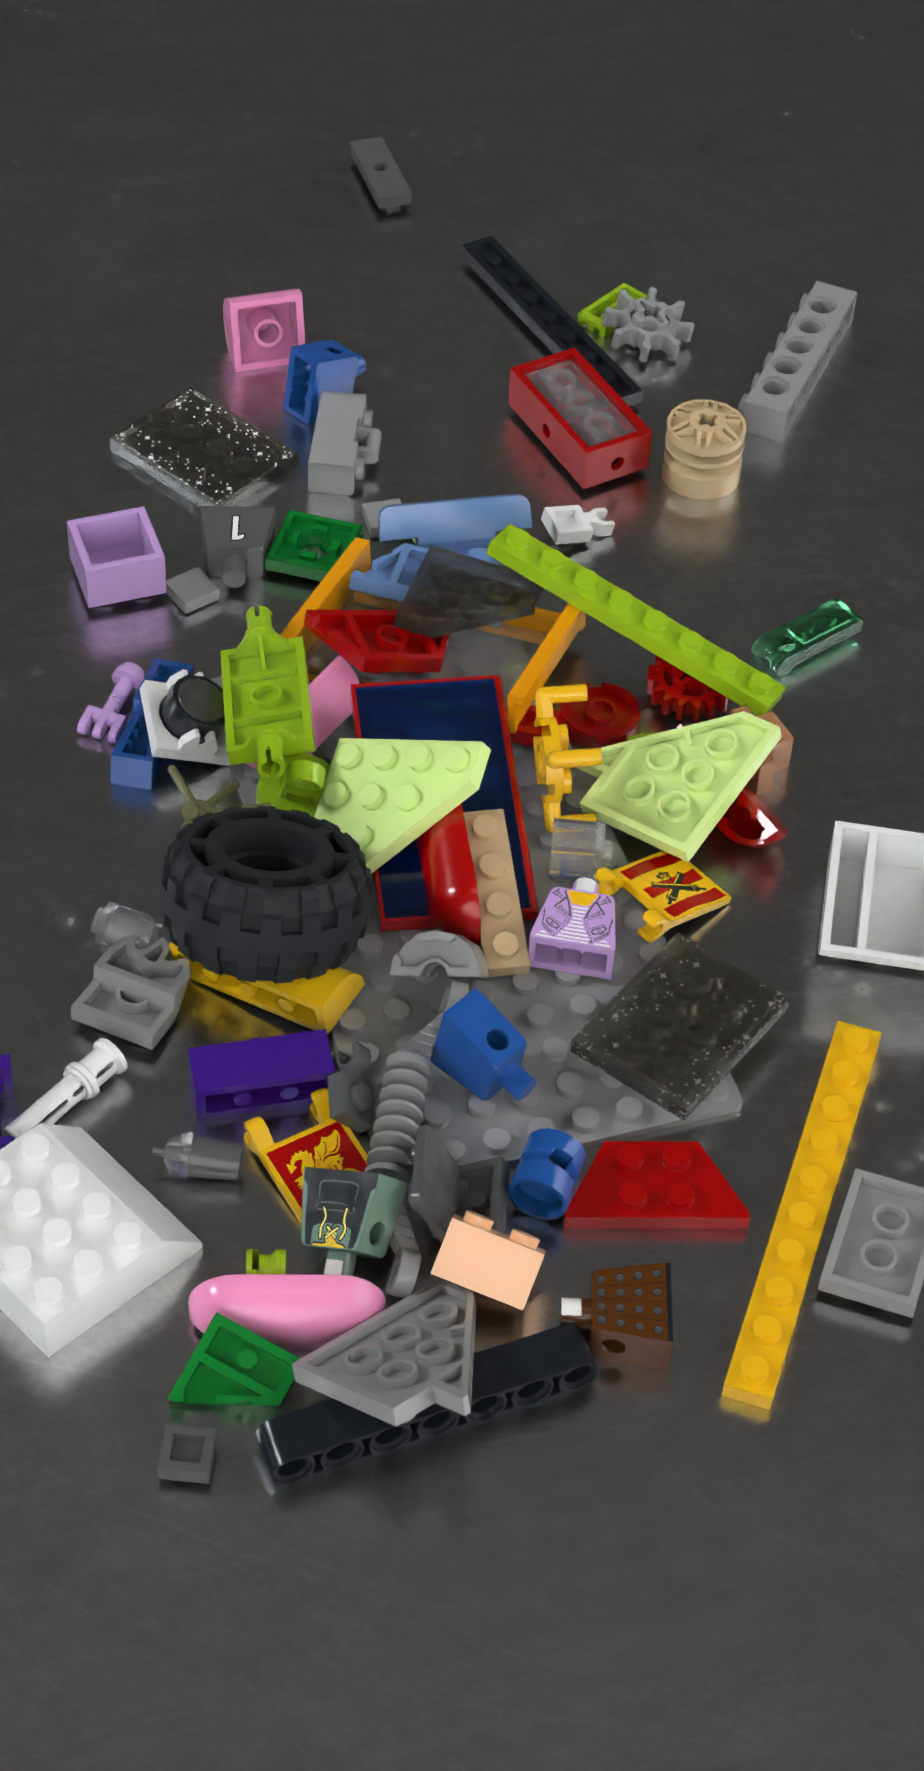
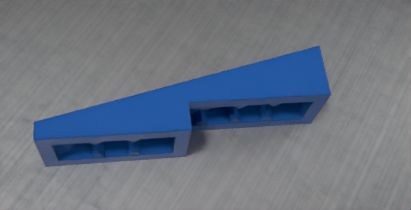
[111,658,194,790]

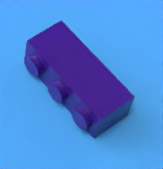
[187,1029,336,1121]

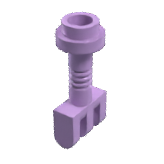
[77,662,145,744]

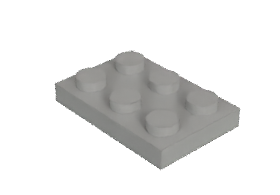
[818,1168,924,1318]

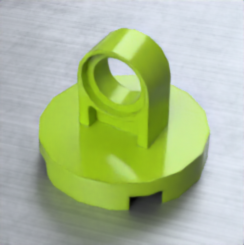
[255,753,330,817]

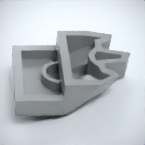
[71,935,191,1050]

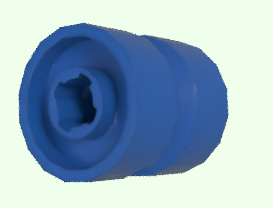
[507,1128,586,1220]

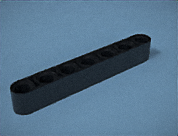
[255,1324,600,1485]

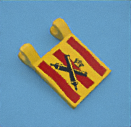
[594,851,732,943]

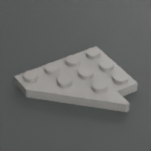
[292,1278,477,1427]

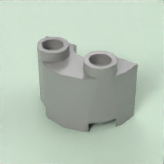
[389,930,489,978]

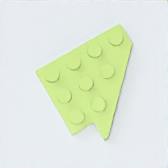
[577,711,782,862]
[314,738,491,874]

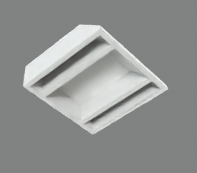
[818,820,924,971]
[0,1123,203,1358]

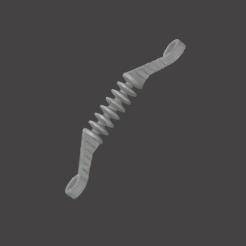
[364,977,469,1299]

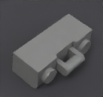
[308,391,382,496]

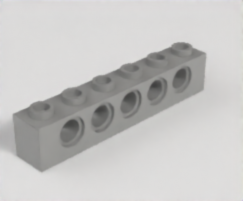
[738,281,857,443]

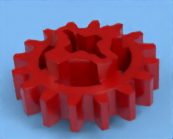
[646,656,733,722]

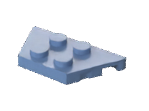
[349,543,503,627]

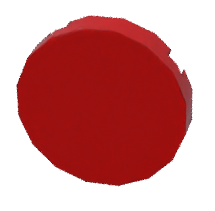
[559,682,641,748]

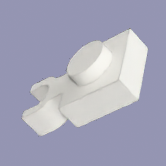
[541,505,615,545]

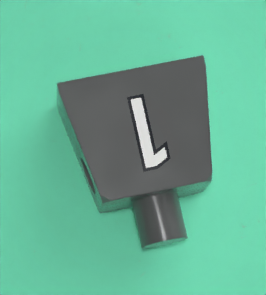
[200,506,275,588]

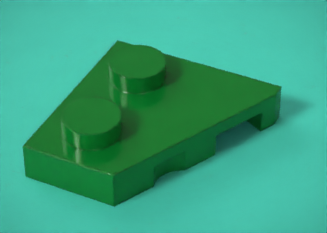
[167,1312,300,1408]

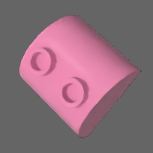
[223,288,305,372]

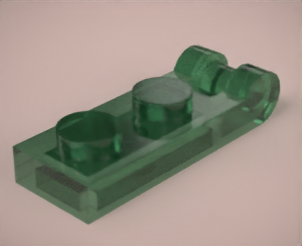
[751,597,864,677]

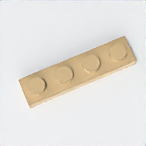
[463,809,531,977]

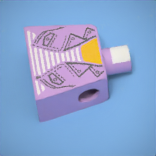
[528,877,616,980]

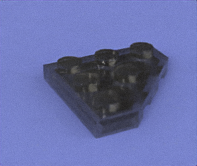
[394,545,544,638]

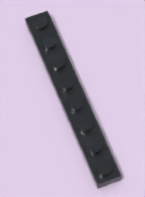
[461,236,643,406]

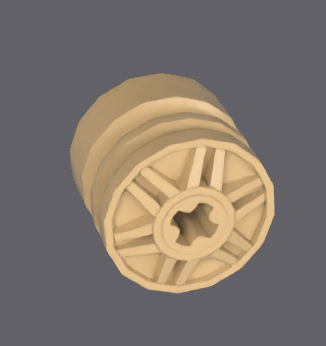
[661,399,747,500]

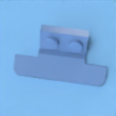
[378,494,533,585]

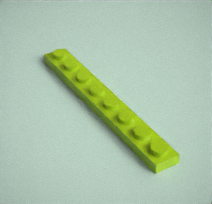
[486,523,786,715]

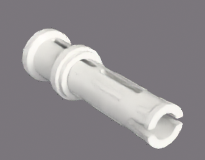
[2,1038,128,1139]

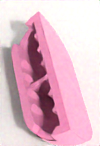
[245,654,360,771]
[188,1274,386,1350]

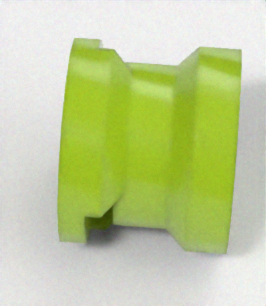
[246,1249,286,1274]

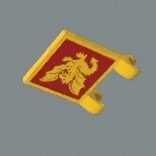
[244,1087,368,1225]

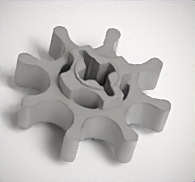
[602,287,694,362]

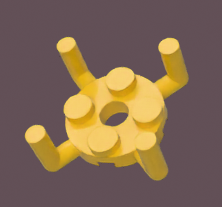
[531,684,602,833]

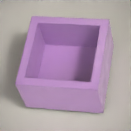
[67,506,167,608]

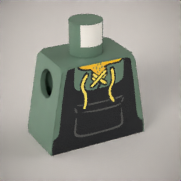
[301,1167,407,1276]

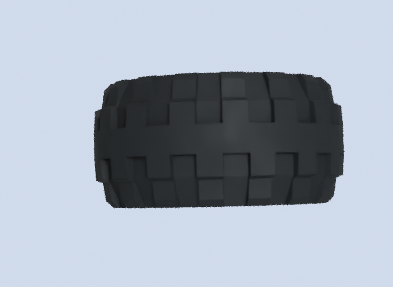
[160,806,372,983]

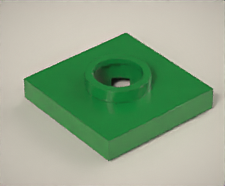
[265,510,364,581]

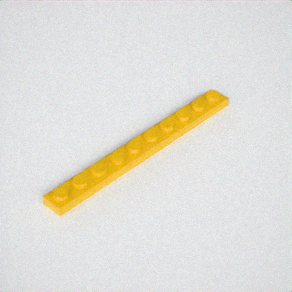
[722,1021,882,1410]

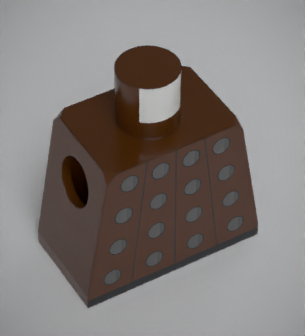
[560,1263,673,1370]

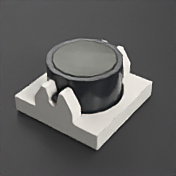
[140,669,230,766]

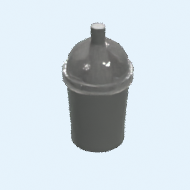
[152,1131,243,1181]

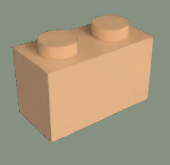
[430,1210,546,1310]

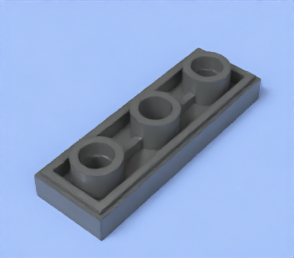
[350,137,412,210]

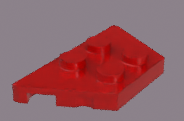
[303,610,456,674]
[564,1141,750,1230]

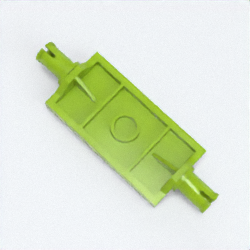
[220,605,316,779]

